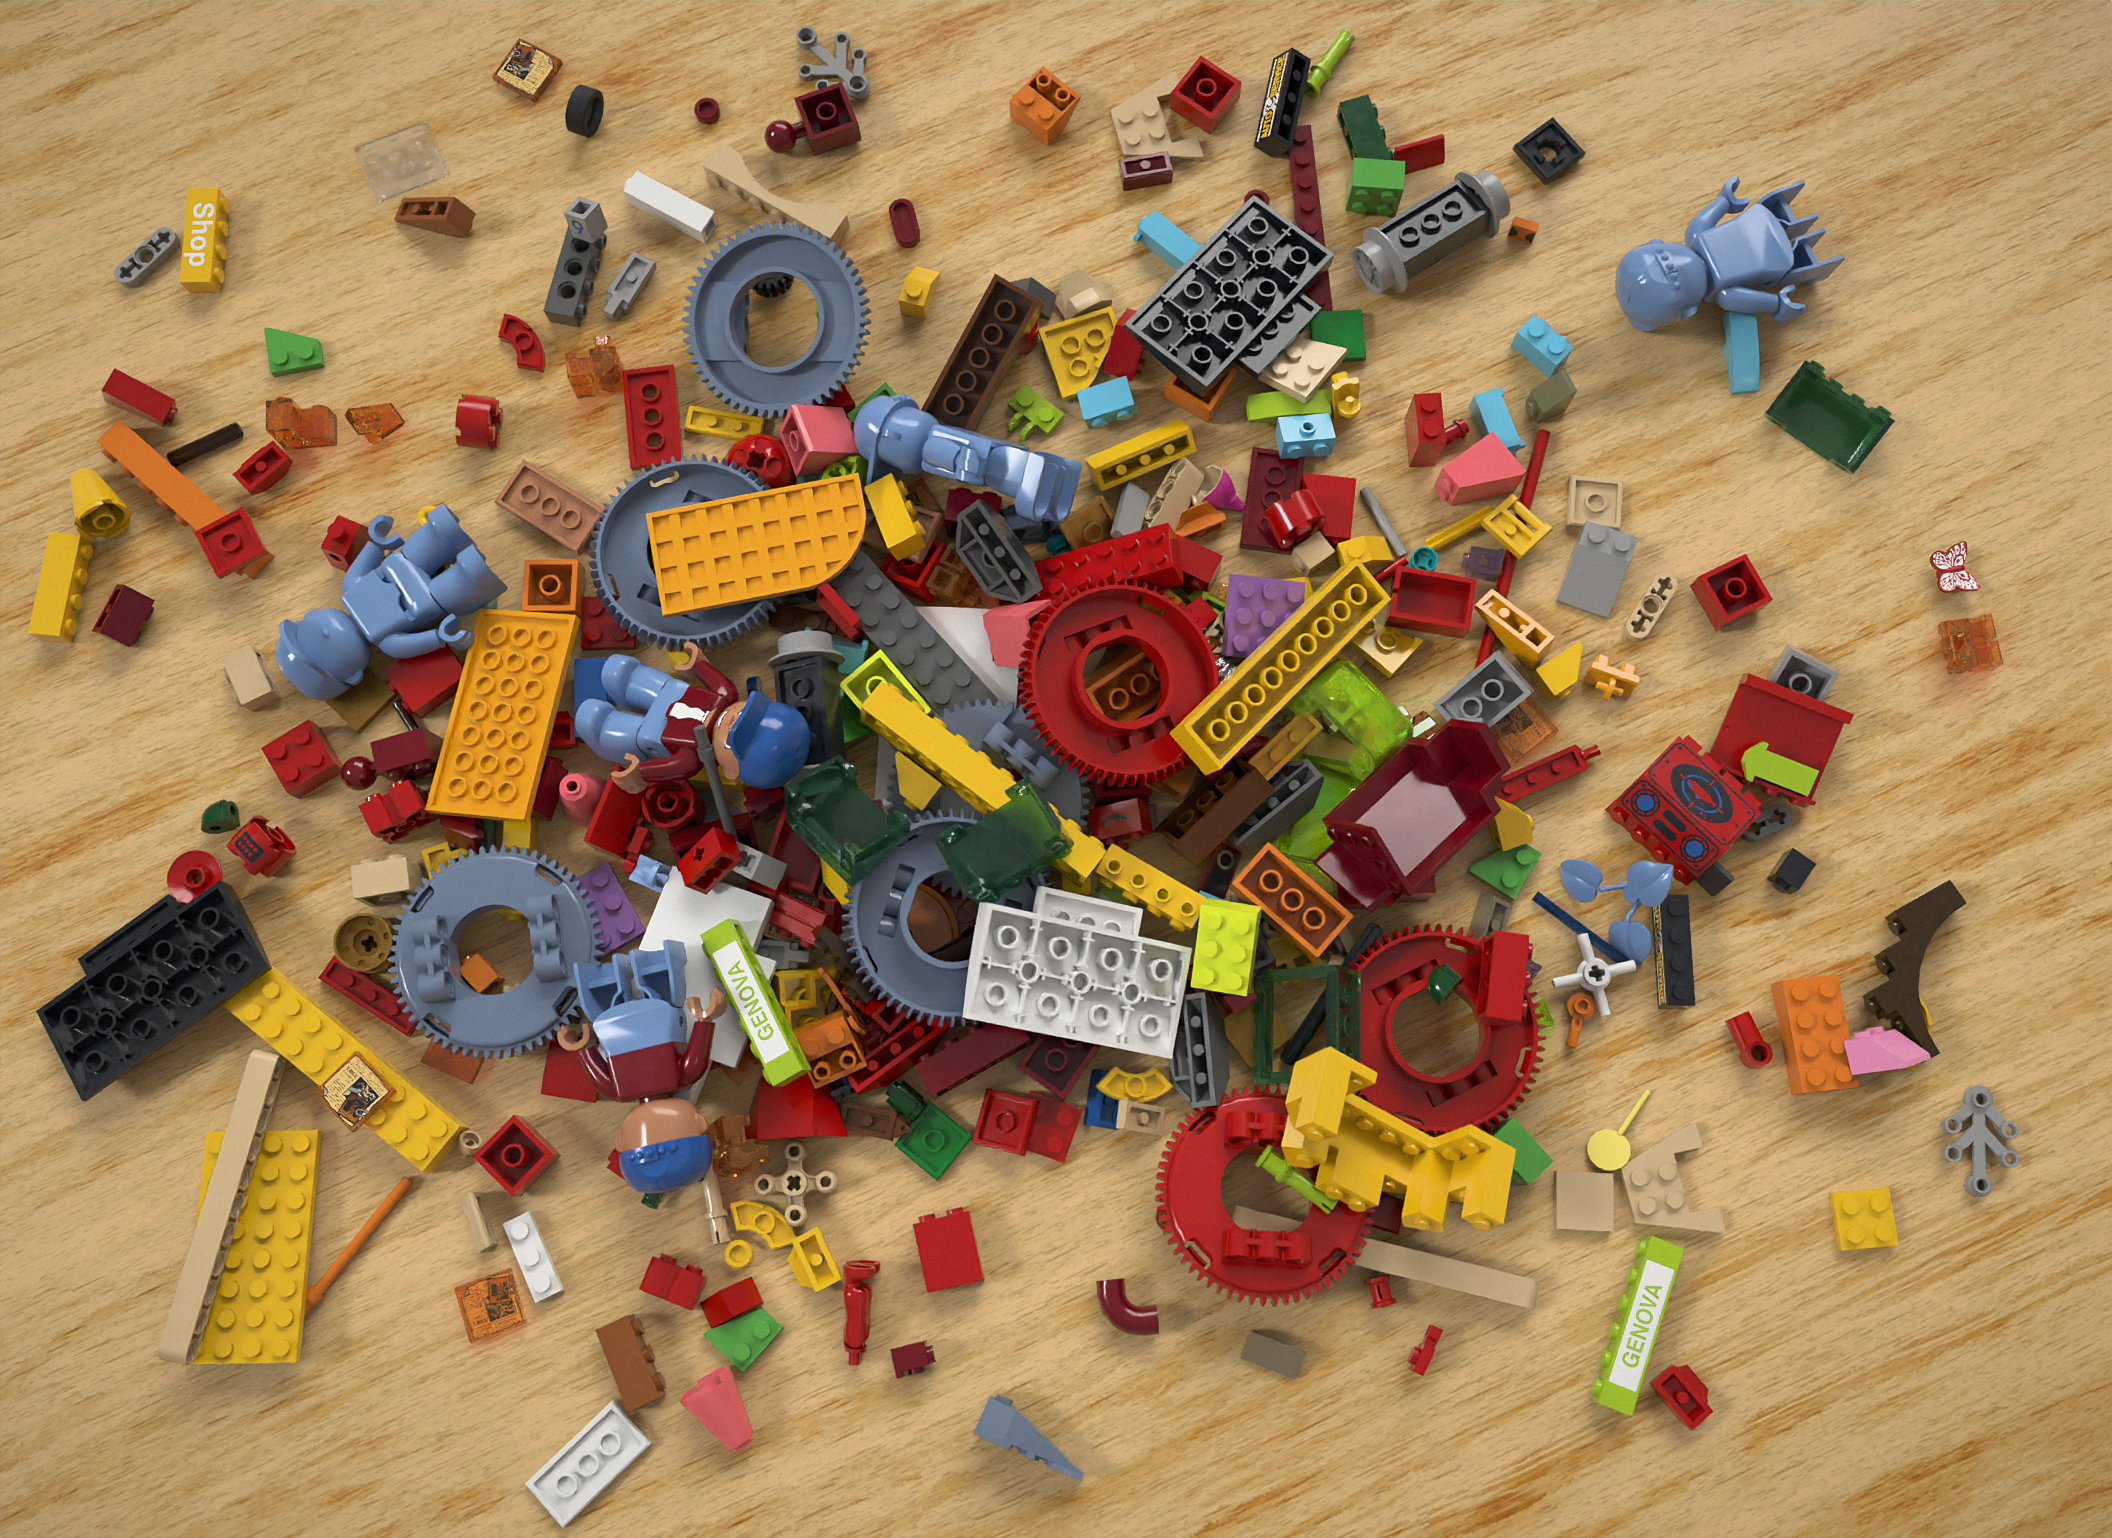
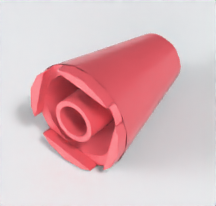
[559,773,607,827]
[679,1365,753,1452]

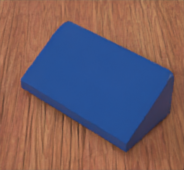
[1083,1069,1119,1130]

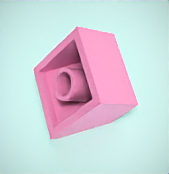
[1844,1026,1931,1075]

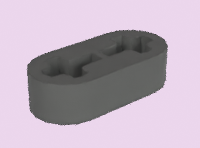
[1740,805,1791,842]

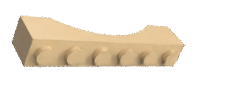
[703,142,850,244]

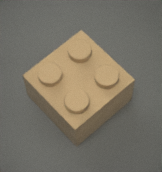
[351,854,425,907]

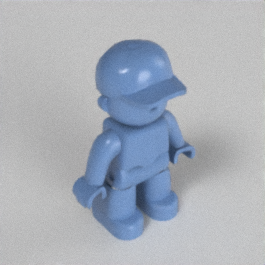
[1615,176,1845,332]
[854,394,1082,523]
[275,503,508,701]

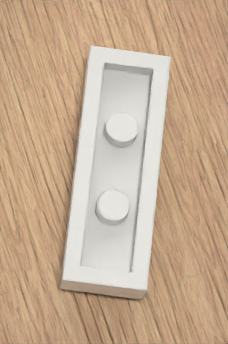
[503,1211,564,1303]

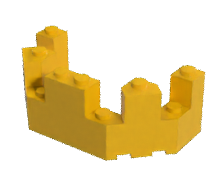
[1281,1047,1516,1233]

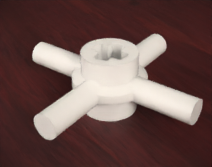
[1551,933,1636,1017]

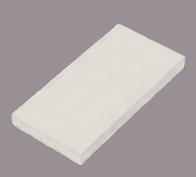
[525,1400,652,1528]

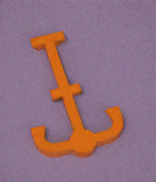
[818,966,868,1036]

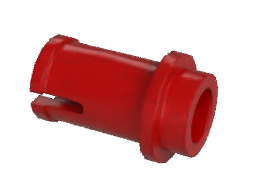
[1444,419,1469,448]

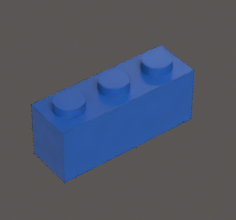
[574,657,617,743]

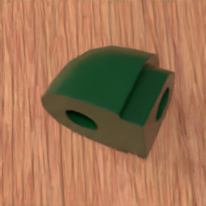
[201,799,240,834]
[1427,963,1463,1006]

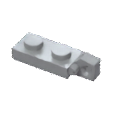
[603,251,657,321]
[756,939,815,969]

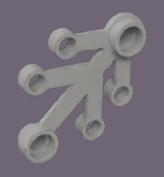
[796,26,871,99]
[1941,1085,2019,1197]

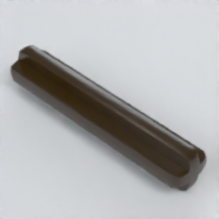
[167,422,244,467]

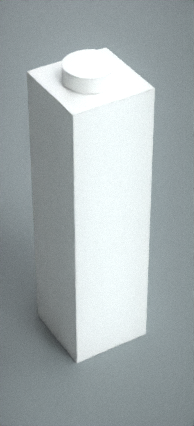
[623,171,719,244]

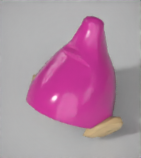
[1191,464,1245,513]

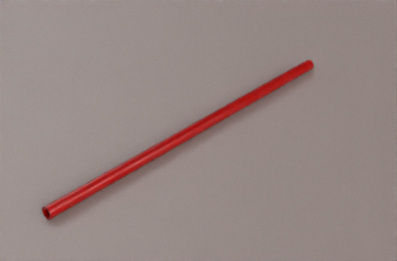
[1474,429,1551,669]

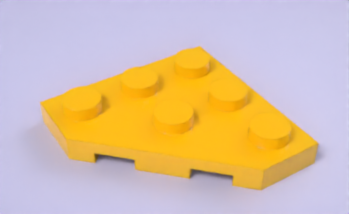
[1038,306,1117,401]

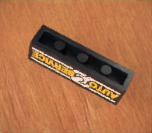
[1254,47,1311,158]
[1652,895,1696,1009]

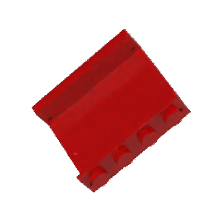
[1709,673,1854,808]

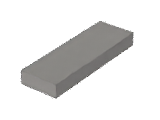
[1110,480,1150,538]

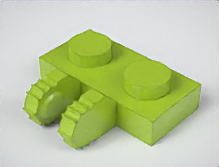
[1006,384,1064,441]

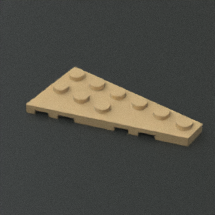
[1234,337,1347,404]

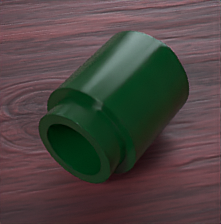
[885,1080,927,1121]

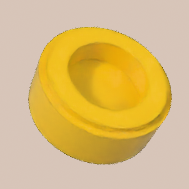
[724,1240,754,1269]

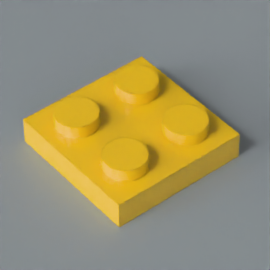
[1829,1188,1899,1251]

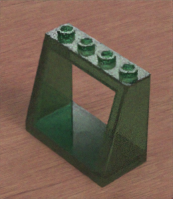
[1252,964,1361,1087]

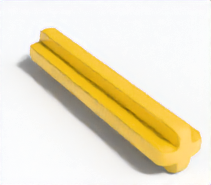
[1423,505,1493,551]

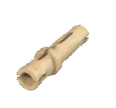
[702,1157,731,1245]

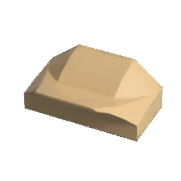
[1055,269,1112,321]

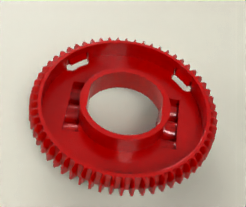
[1017,577,1225,788]
[1326,923,1546,1138]
[1155,1085,1375,1307]

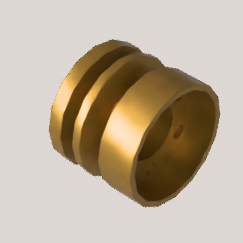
[333,913,399,974]

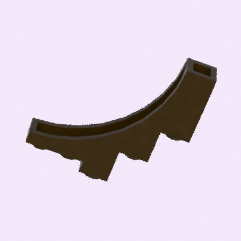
[1862,880,1966,1063]
[810,925,975,1003]

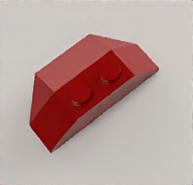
[845,1013,950,1095]

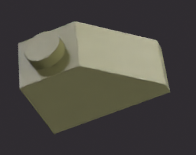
[1526,369,1577,424]

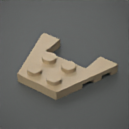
[1110,71,1204,162]
[1619,1122,1726,1233]

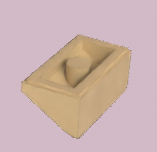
[460,1192,498,1253]

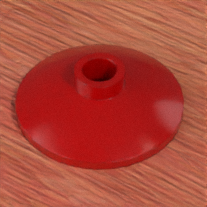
[167,850,223,904]

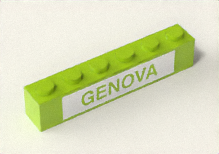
[700,918,812,1087]
[1590,1236,1684,1417]

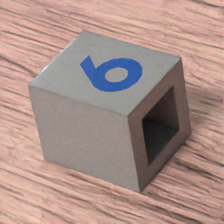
[564,197,608,243]

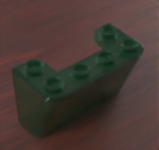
[1764,360,1895,475]
[933,776,1074,904]

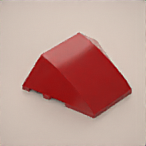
[739,1067,849,1144]

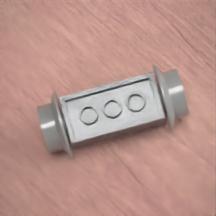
[1352,170,1510,294]
[768,631,855,805]

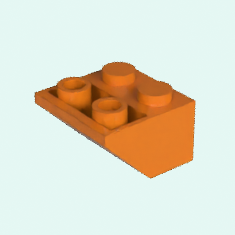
[1009,66,1081,146]
[793,1008,867,1089]

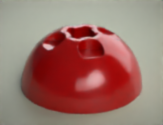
[725,433,796,489]

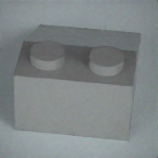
[1556,520,1638,619]
[1766,643,1840,702]
[1433,650,1534,728]

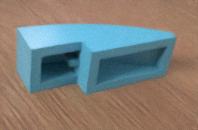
[1722,311,1759,395]

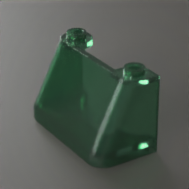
[784,754,911,886]

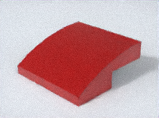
[815,581,863,643]
[541,1035,600,1103]

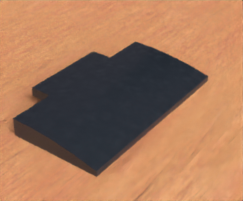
[1124,195,1334,398]
[36,880,272,1102]

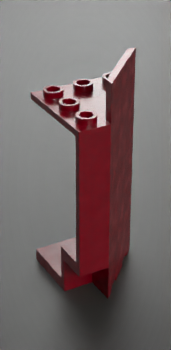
[1312,718,1511,914]

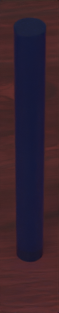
[1531,891,1628,963]

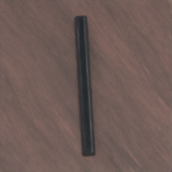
[1280,922,1383,1066]

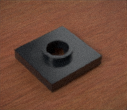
[1512,117,1586,186]

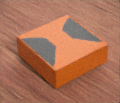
[1507,217,1539,244]

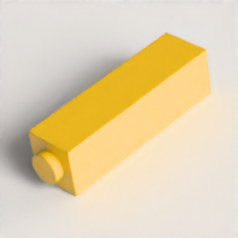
[498,816,538,922]

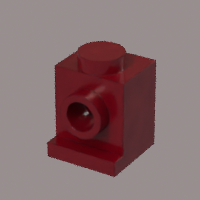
[890,1340,936,1379]

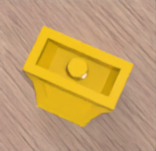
[787,1227,843,1293]

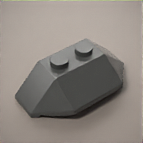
[956,499,1043,604]
[1229,759,1324,848]
[1168,992,1230,1108]

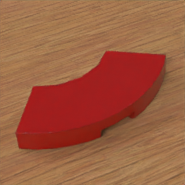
[498,313,545,372]

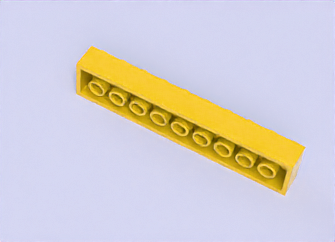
[1169,558,1391,776]
[861,681,1107,888]
[222,964,469,1173]

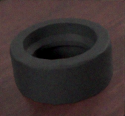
[565,84,604,138]

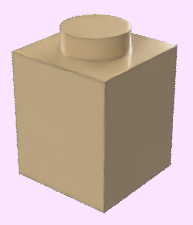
[1291,531,1335,577]

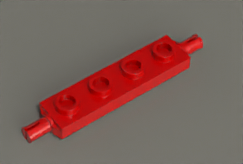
[1495,744,1601,804]

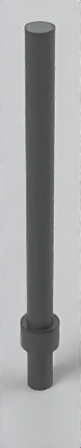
[694,725,743,876]

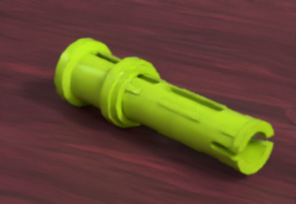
[1304,29,1355,98]
[1255,1144,1338,1214]

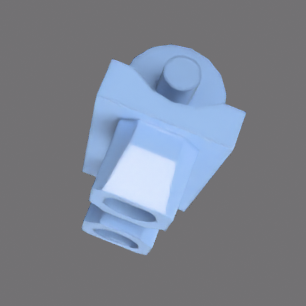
[629,854,672,894]

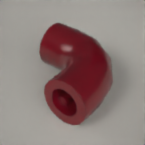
[1096,1278,1159,1336]

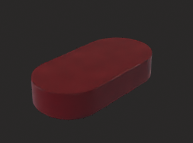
[889,198,921,248]

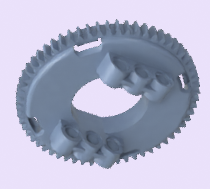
[589,454,782,653]
[841,809,1054,1028]
[388,845,605,1060]

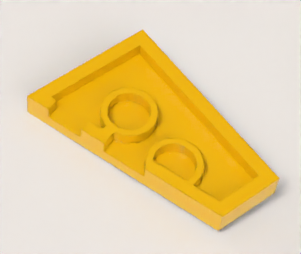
[1346,618,1424,679]

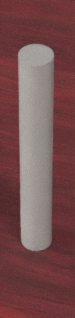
[1359,487,1408,558]

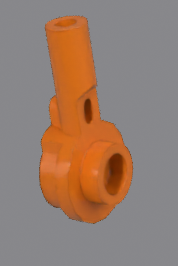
[1565,993,1595,1048]

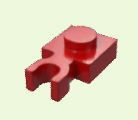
[621,826,654,874]
[1407,1324,1443,1376]

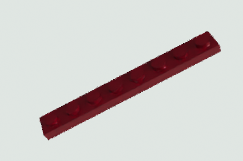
[1287,125,1333,312]

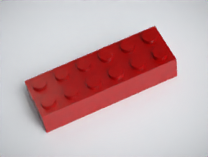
[1023,522,1184,604]

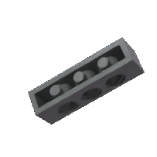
[543,226,607,328]

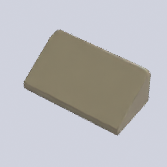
[1468,894,1513,949]
[1240,1330,1306,1379]

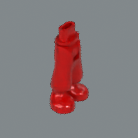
[843,1260,880,1365]

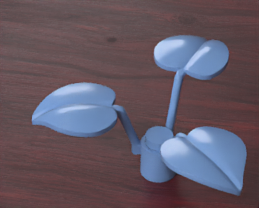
[1560,859,1673,965]

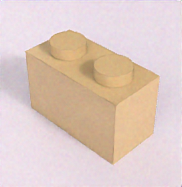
[221,645,281,712]

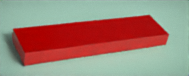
[318,955,420,1037]

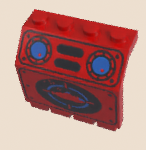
[1605,735,1762,886]

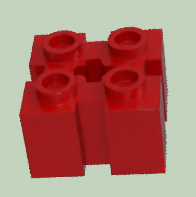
[358,780,439,844]

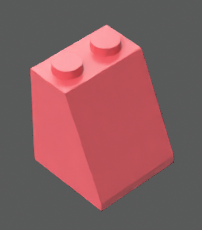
[779,404,860,477]
[1434,431,1526,506]
[982,599,1052,668]

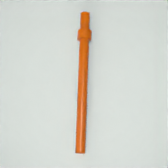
[304,1176,413,1316]

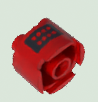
[641,780,705,835]
[226,815,297,878]

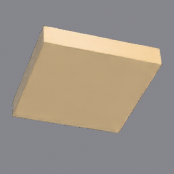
[1566,475,1623,531]
[1554,1171,1614,1232]

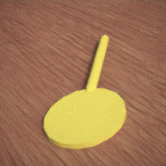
[1587,1090,1650,1171]

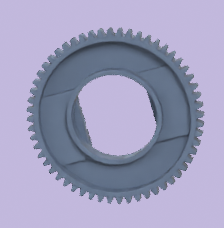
[682,221,871,419]
[886,699,1090,902]

